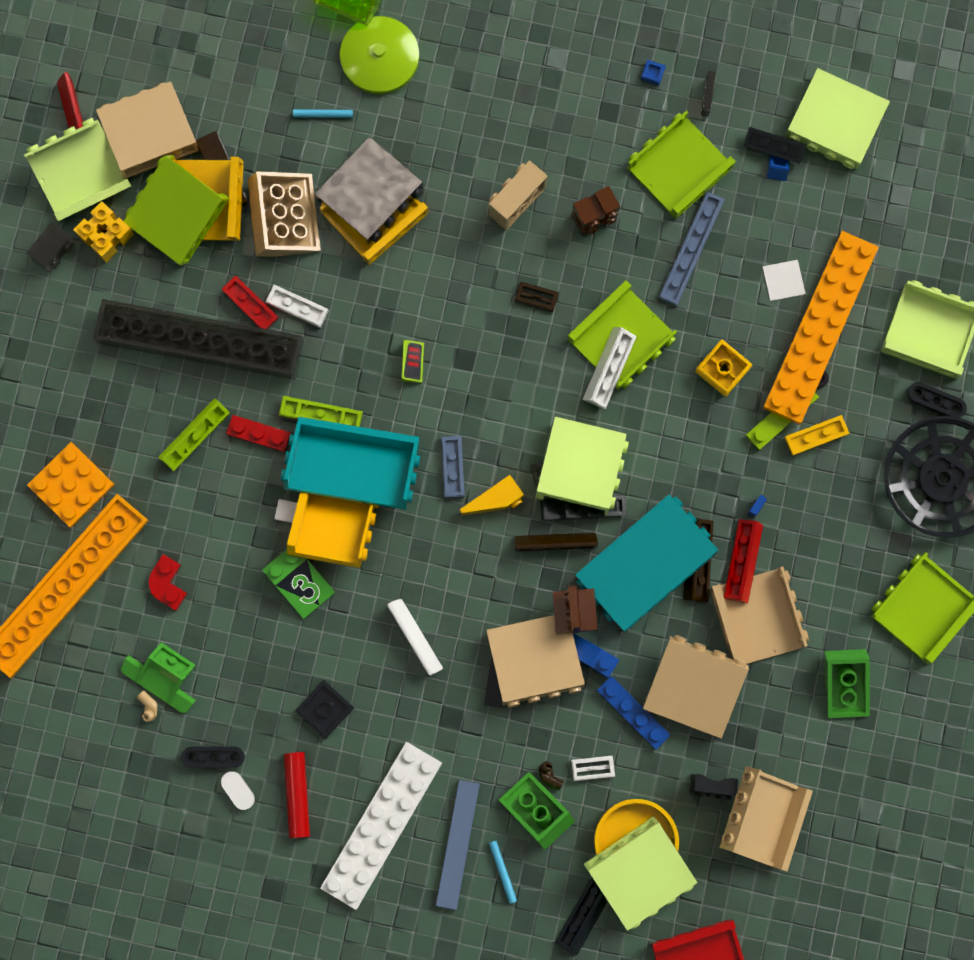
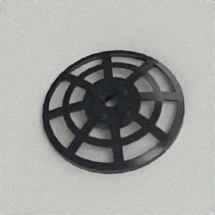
[884,416,974,538]

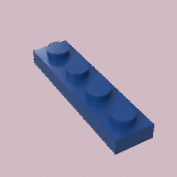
[597,676,670,750]

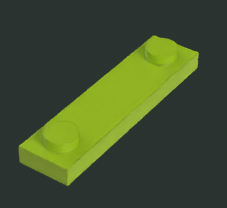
[746,393,819,451]
[279,396,363,427]
[158,398,230,472]

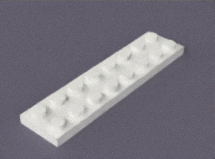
[320,742,442,910]

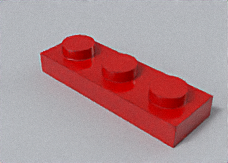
[221,275,279,333]
[226,415,291,453]

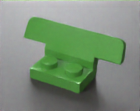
[121,642,196,713]

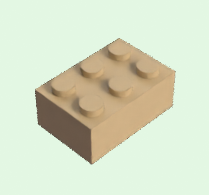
[489,160,548,231]

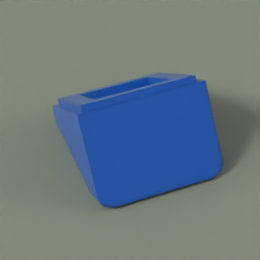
[767,155,789,181]

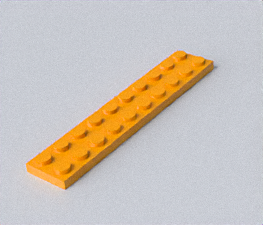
[763,231,879,425]
[0,494,149,678]

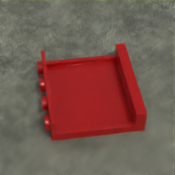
[651,919,744,960]

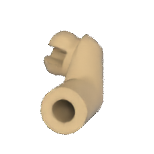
[137,691,157,722]

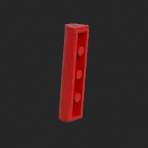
[283,752,310,838]

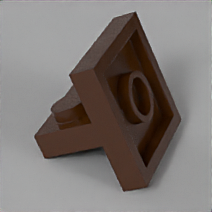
[553,586,598,634]

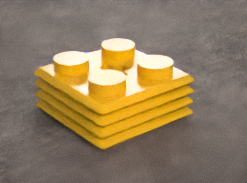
[695,340,752,397]

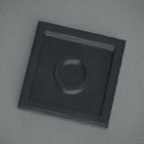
[295,680,354,739]

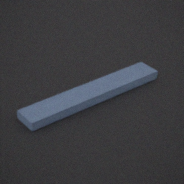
[658,192,725,307]
[436,780,480,910]

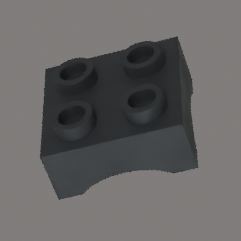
[690,774,738,800]

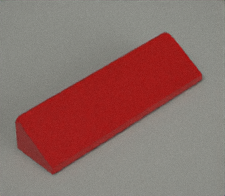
[57,72,83,130]
[724,519,763,603]

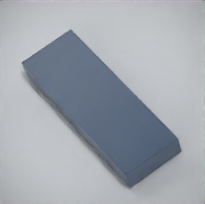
[441,436,465,498]

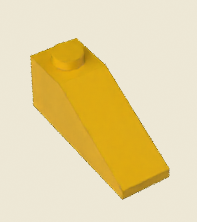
[459,475,524,516]

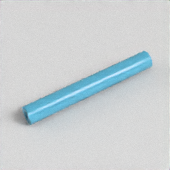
[293,109,353,118]
[489,840,517,904]

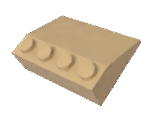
[247,171,321,257]

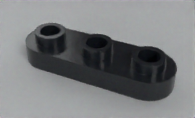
[907,382,967,418]
[181,747,245,768]

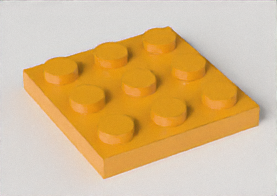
[27,442,115,528]

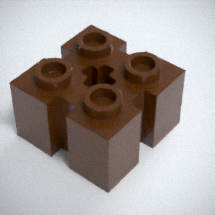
[571,186,620,236]

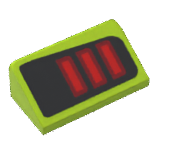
[402,340,424,383]

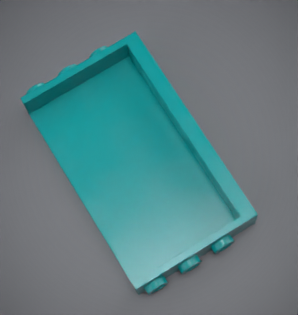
[280,417,420,510]
[575,494,719,633]

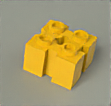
[73,201,134,263]

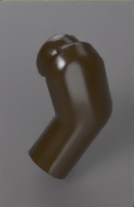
[539,761,564,790]

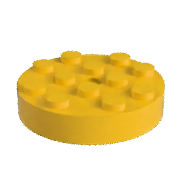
[594,799,679,855]

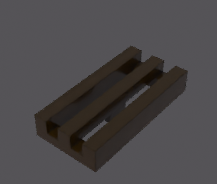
[515,281,559,313]

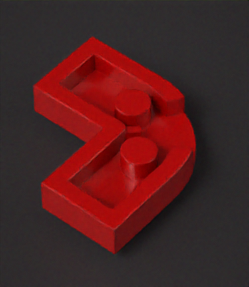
[149,554,188,611]

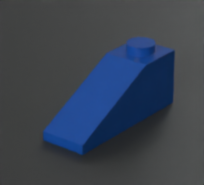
[573,633,619,679]

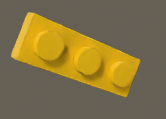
[784,415,850,456]

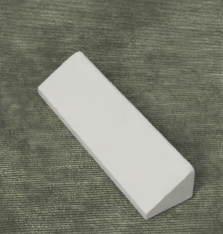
[583,327,637,409]
[387,599,443,677]

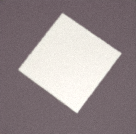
[762,260,805,301]

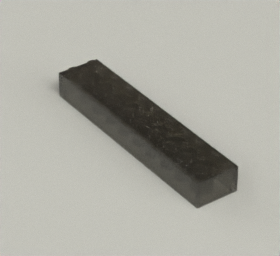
[93,299,304,380]

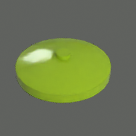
[340,16,419,94]

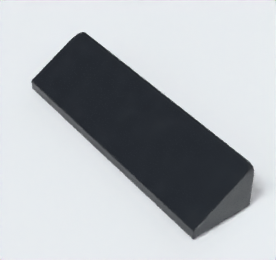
[555,878,608,955]

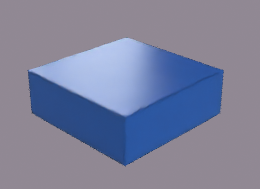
[641,60,666,86]
[747,495,767,518]

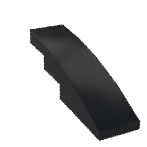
[540,495,627,520]

